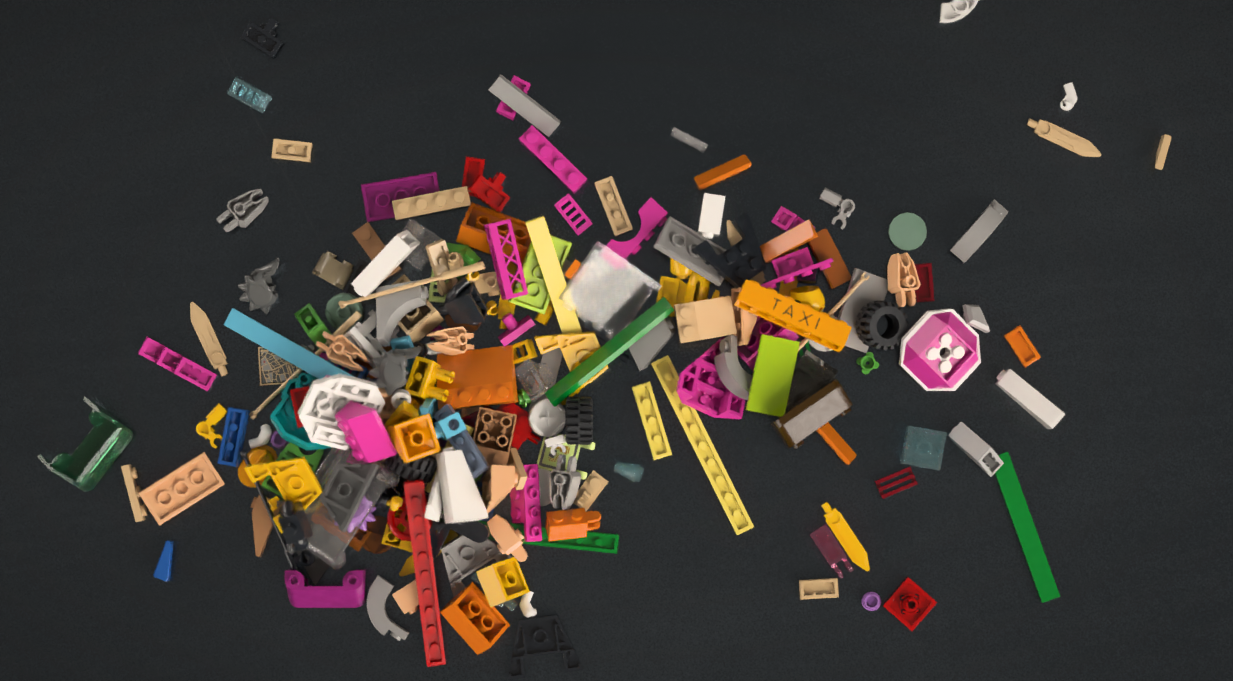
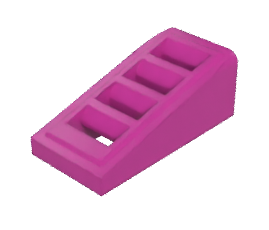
[554,193,593,236]

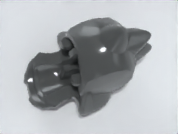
[238,258,279,314]
[369,345,422,396]

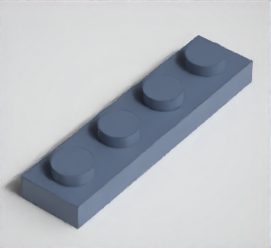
[433,404,490,478]

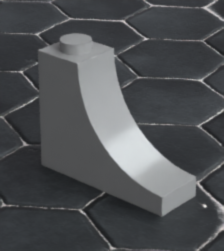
[376,280,429,347]

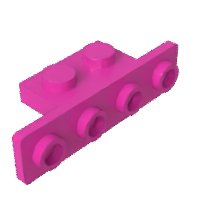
[760,247,834,289]
[510,464,542,542]

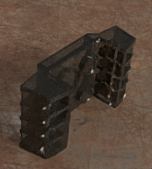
[777,350,838,418]

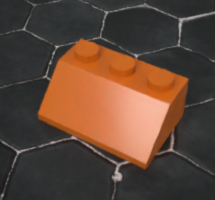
[440,582,510,655]

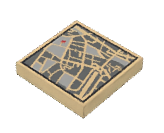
[258,347,299,386]

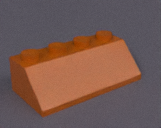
[456,202,531,265]

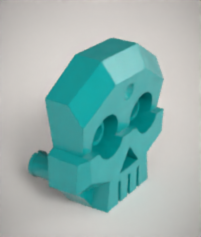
[270,373,340,450]

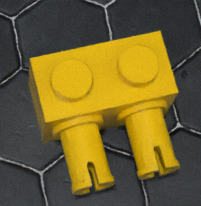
[405,356,455,402]

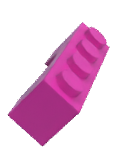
[519,125,587,194]
[599,198,668,270]

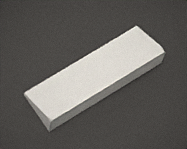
[424,468,443,521]

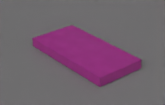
[361,172,440,223]

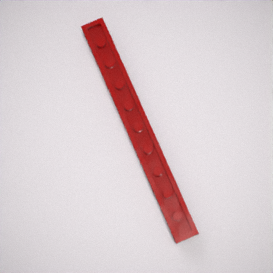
[404,479,446,667]

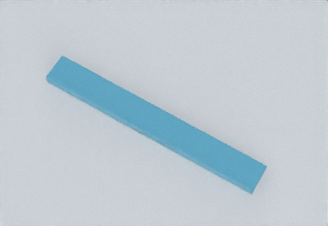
[224,308,357,379]

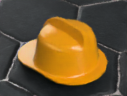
[238,445,278,487]

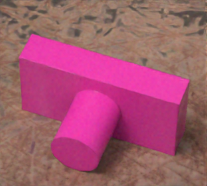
[498,313,536,347]

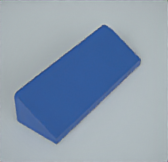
[217,407,250,467]

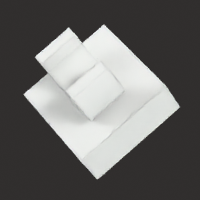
[545,434,566,456]

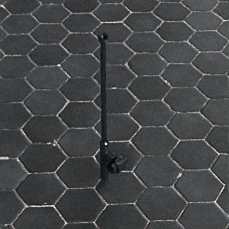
[240,450,315,586]

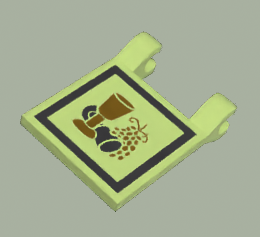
[537,433,595,480]

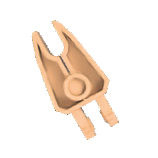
[887,253,920,307]
[427,326,474,356]
[316,331,369,371]
[487,514,528,562]

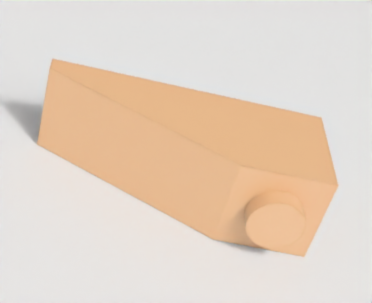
[731,287,758,346]

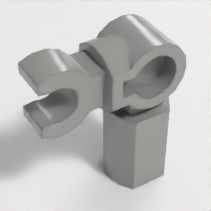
[819,187,855,229]

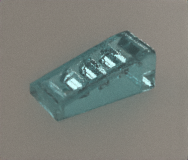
[227,77,271,113]

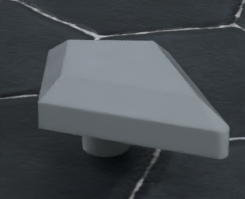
[963,304,990,333]

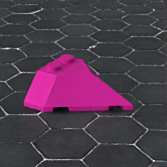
[676,336,745,419]

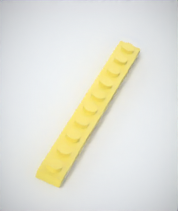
[651,355,754,535]

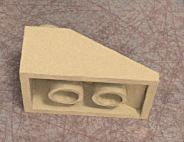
[375,274,444,343]
[674,296,737,343]

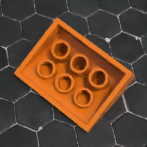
[437,345,518,410]

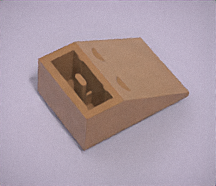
[472,407,517,470]

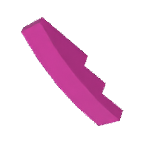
[138,337,217,391]

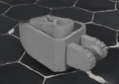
[216,189,268,232]
[549,454,582,510]

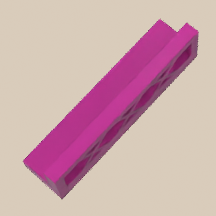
[484,219,528,300]

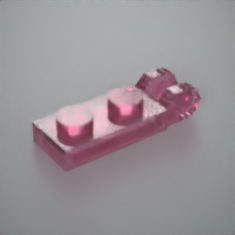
[809,524,853,579]

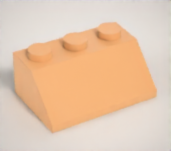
[482,465,518,513]

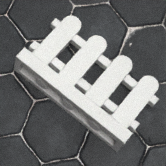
[343,309,425,390]

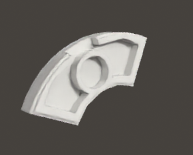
[939,0,979,23]

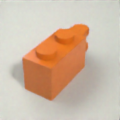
[545,508,601,541]

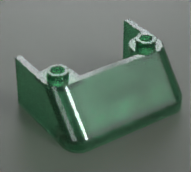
[37,397,133,491]

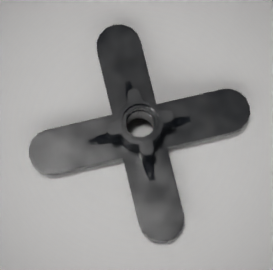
[403,493,490,559]

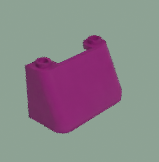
[285,569,366,608]

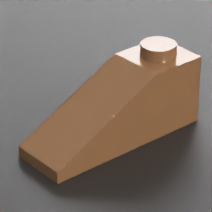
[251,495,280,557]

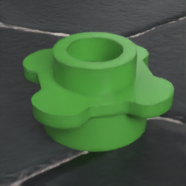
[856,352,879,374]
[517,389,531,408]

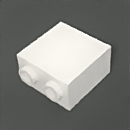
[698,193,725,239]

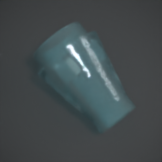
[614,461,644,482]

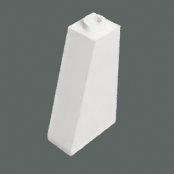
[351,230,420,297]
[995,369,1065,429]
[436,447,489,524]

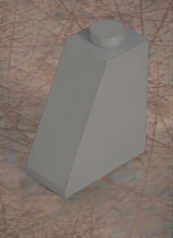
[629,316,675,370]
[948,422,1004,477]

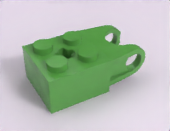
[261,442,325,500]

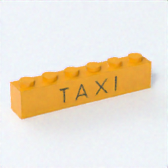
[734,279,852,352]

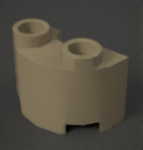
[312,251,354,290]

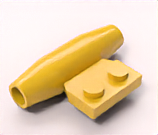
[656,271,710,317]

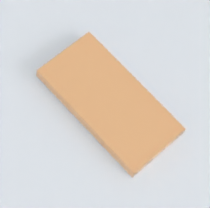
[138,452,225,526]

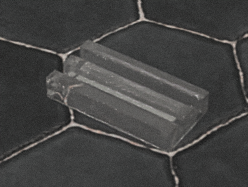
[671,127,708,152]

